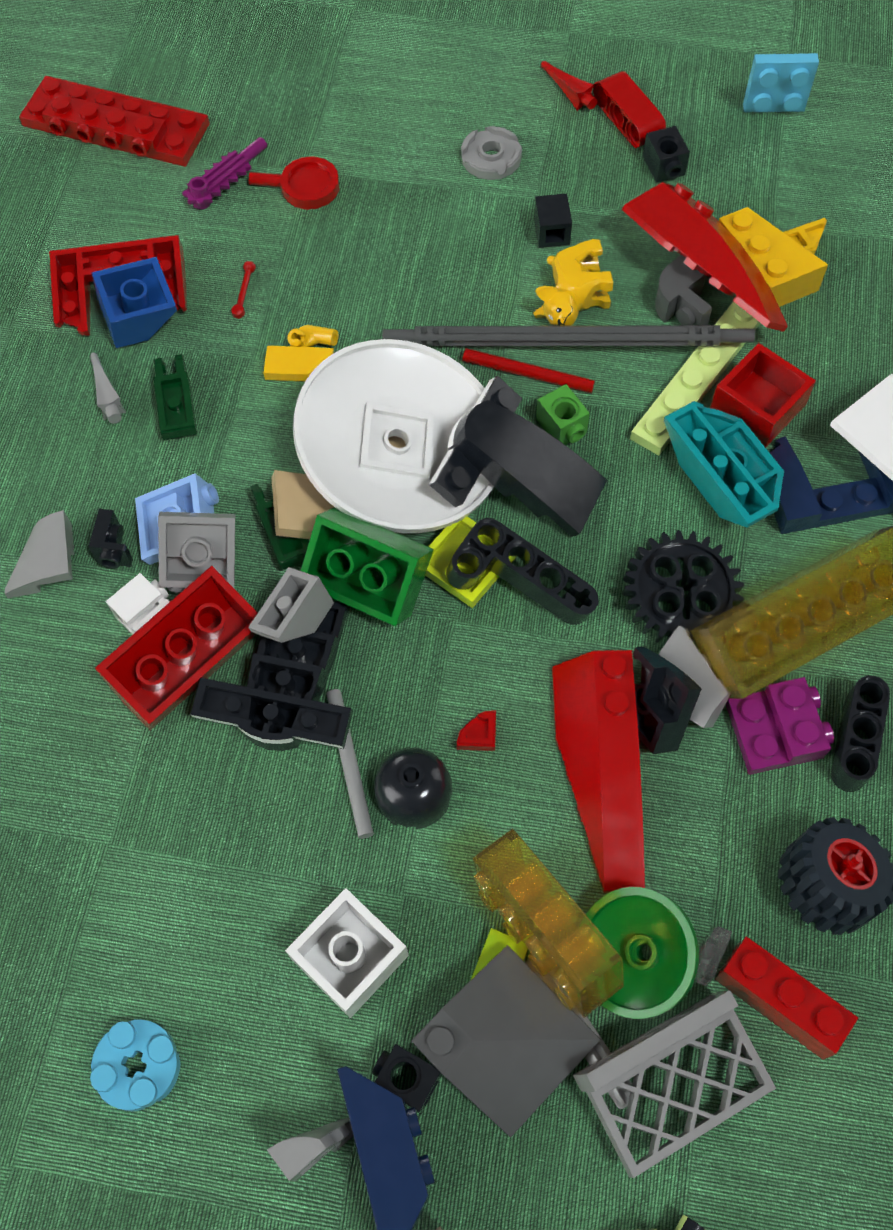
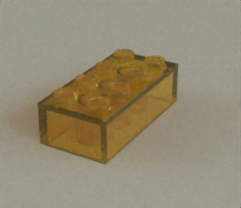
[473,828,624,1018]

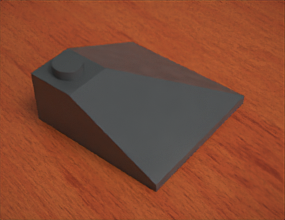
[412,945,601,1138]

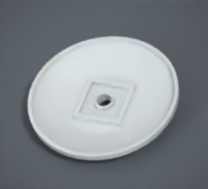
[293,339,494,533]

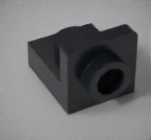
[88,508,133,568]

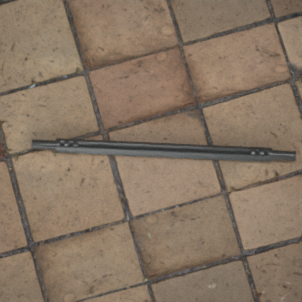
[382,325,755,346]

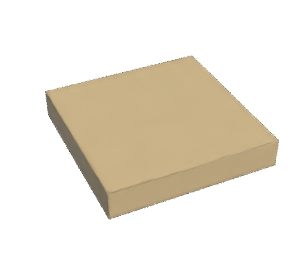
[271,470,334,539]

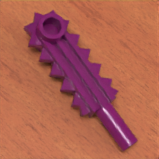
[182,137,267,209]

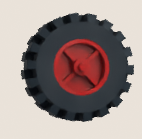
[778,817,893,935]

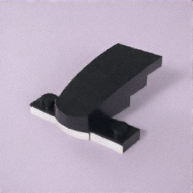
[429,376,607,537]
[190,602,353,751]

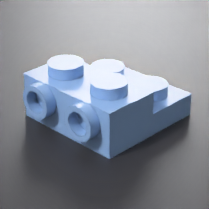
[135,473,219,565]

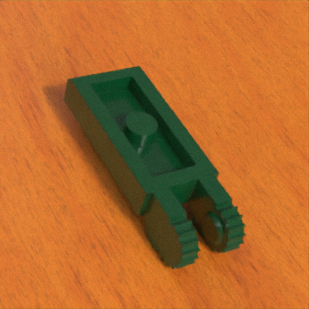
[153,354,197,440]
[250,479,309,571]

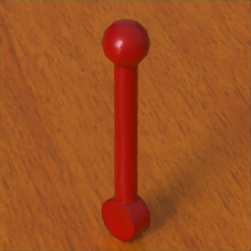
[231,261,256,319]

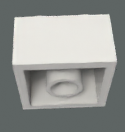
[285,888,409,1018]

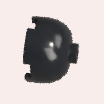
[374,748,452,829]

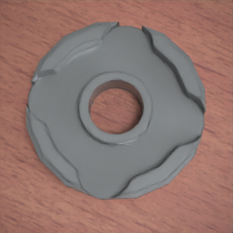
[461,126,522,180]

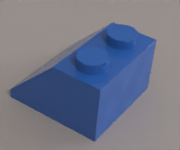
[91,257,177,348]

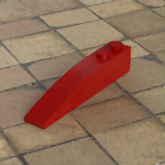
[622,182,788,332]
[552,650,645,893]

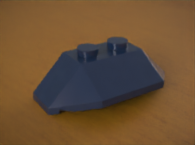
[337,1066,435,1230]

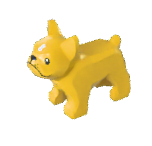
[534,239,613,326]

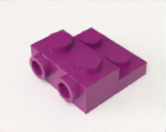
[725,677,834,775]

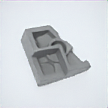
[5,510,74,598]
[658,626,731,728]
[267,1117,354,1182]

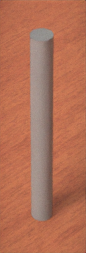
[326,689,374,839]

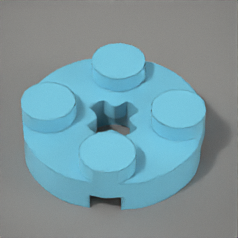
[90,1020,180,1111]

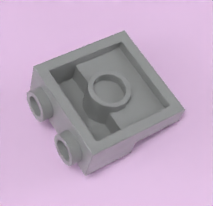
[158,512,235,592]

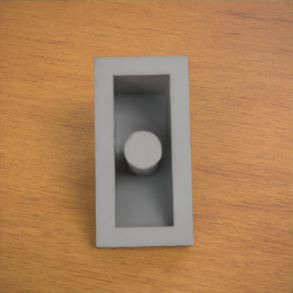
[248,567,334,643]

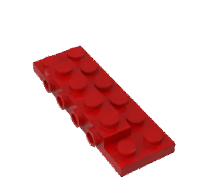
[19,75,210,167]

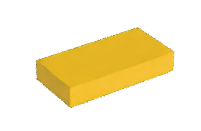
[263,346,334,381]

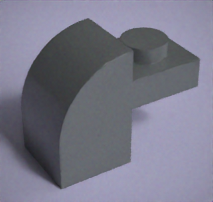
[655,255,712,325]

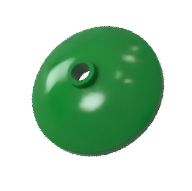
[576,887,699,1019]

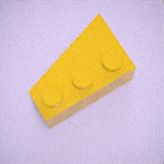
[719,207,828,307]

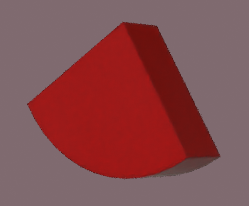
[456,710,496,751]

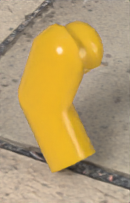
[287,325,339,347]

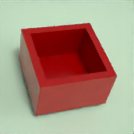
[710,343,816,448]

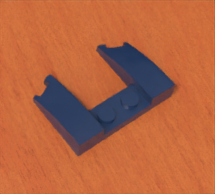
[770,436,893,534]

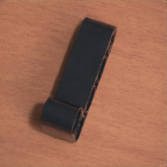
[446,518,599,625]

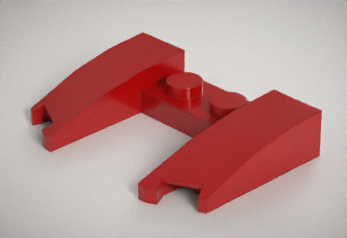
[49,235,187,336]

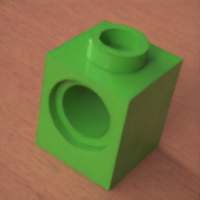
[536,384,590,445]

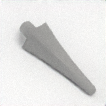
[90,352,126,424]

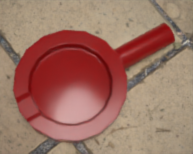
[249,156,340,210]

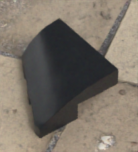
[633,647,702,754]

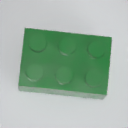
[301,507,434,627]

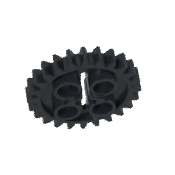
[622,530,744,647]

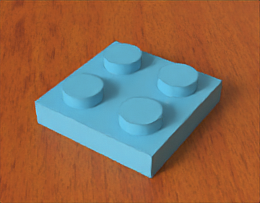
[743,53,819,112]

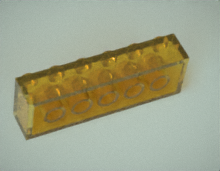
[690,526,893,699]

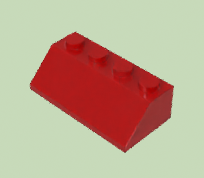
[95,566,258,731]

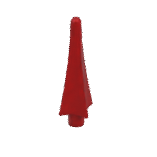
[541,61,598,111]

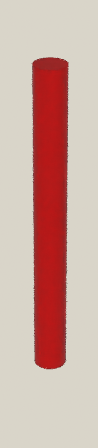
[462,348,595,394]

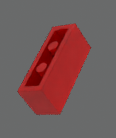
[715,936,859,1060]

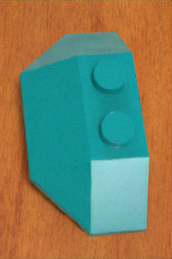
[664,401,784,528]

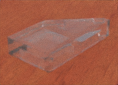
[694,926,732,986]

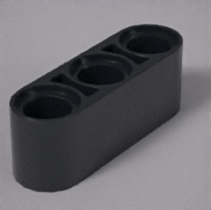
[831,675,890,792]

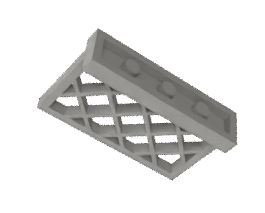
[573,990,776,1178]

